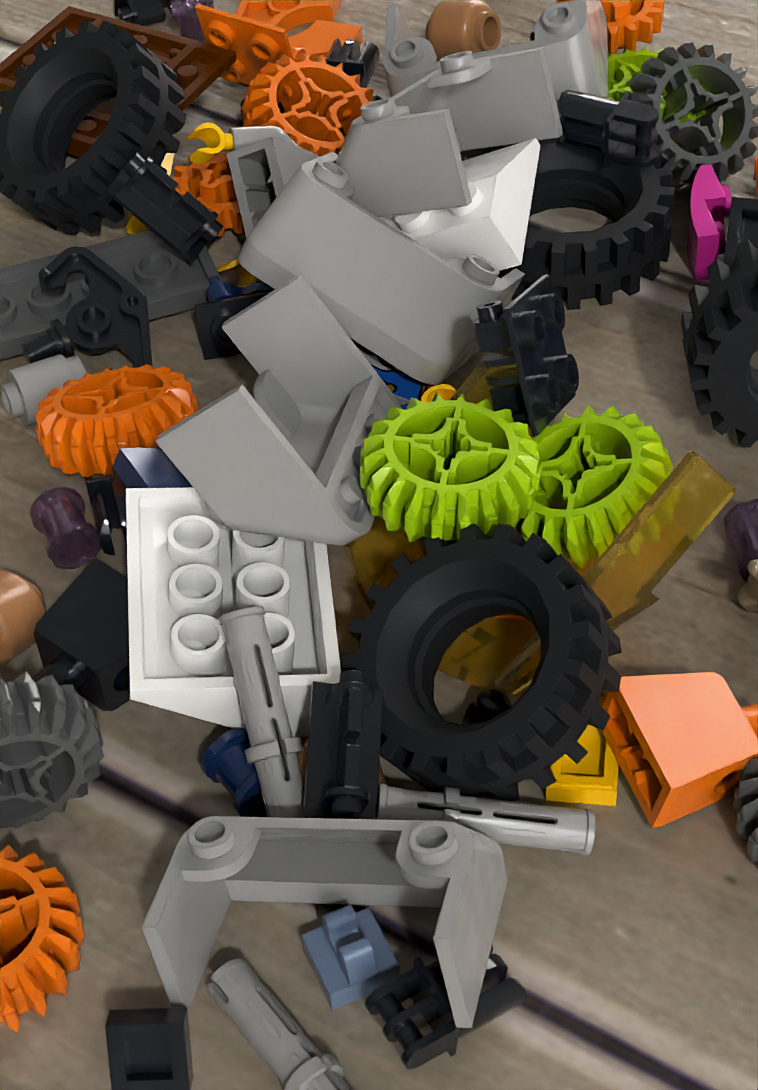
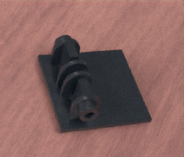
[473,274,579,436]

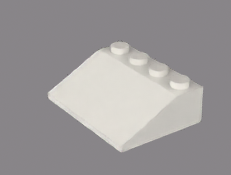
[379,138,540,271]
[126,487,341,737]

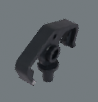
[21,246,153,370]

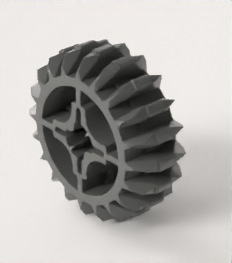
[628,42,758,189]
[0,672,104,829]

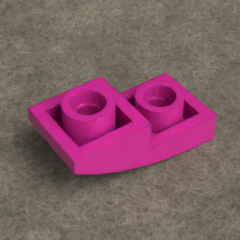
[687,164,732,281]

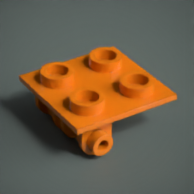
[195,4,313,85]

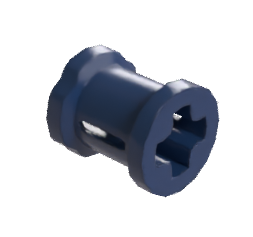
[200,728,267,817]

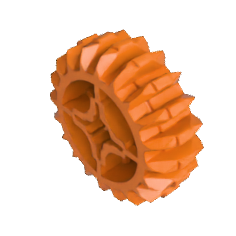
[241,51,373,157]
[35,364,199,478]
[0,844,85,1033]

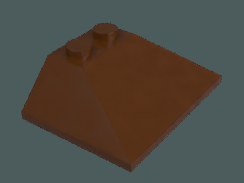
[0,6,236,157]

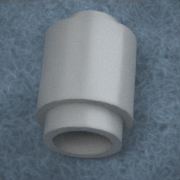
[0,354,87,426]

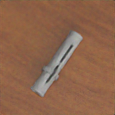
[219,606,305,818]
[377,784,596,856]
[207,959,350,1090]

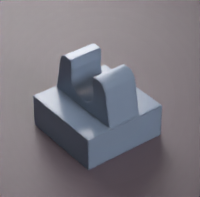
[301,905,400,1010]

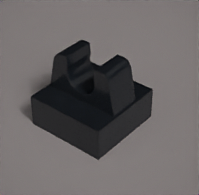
[105,1007,193,1090]

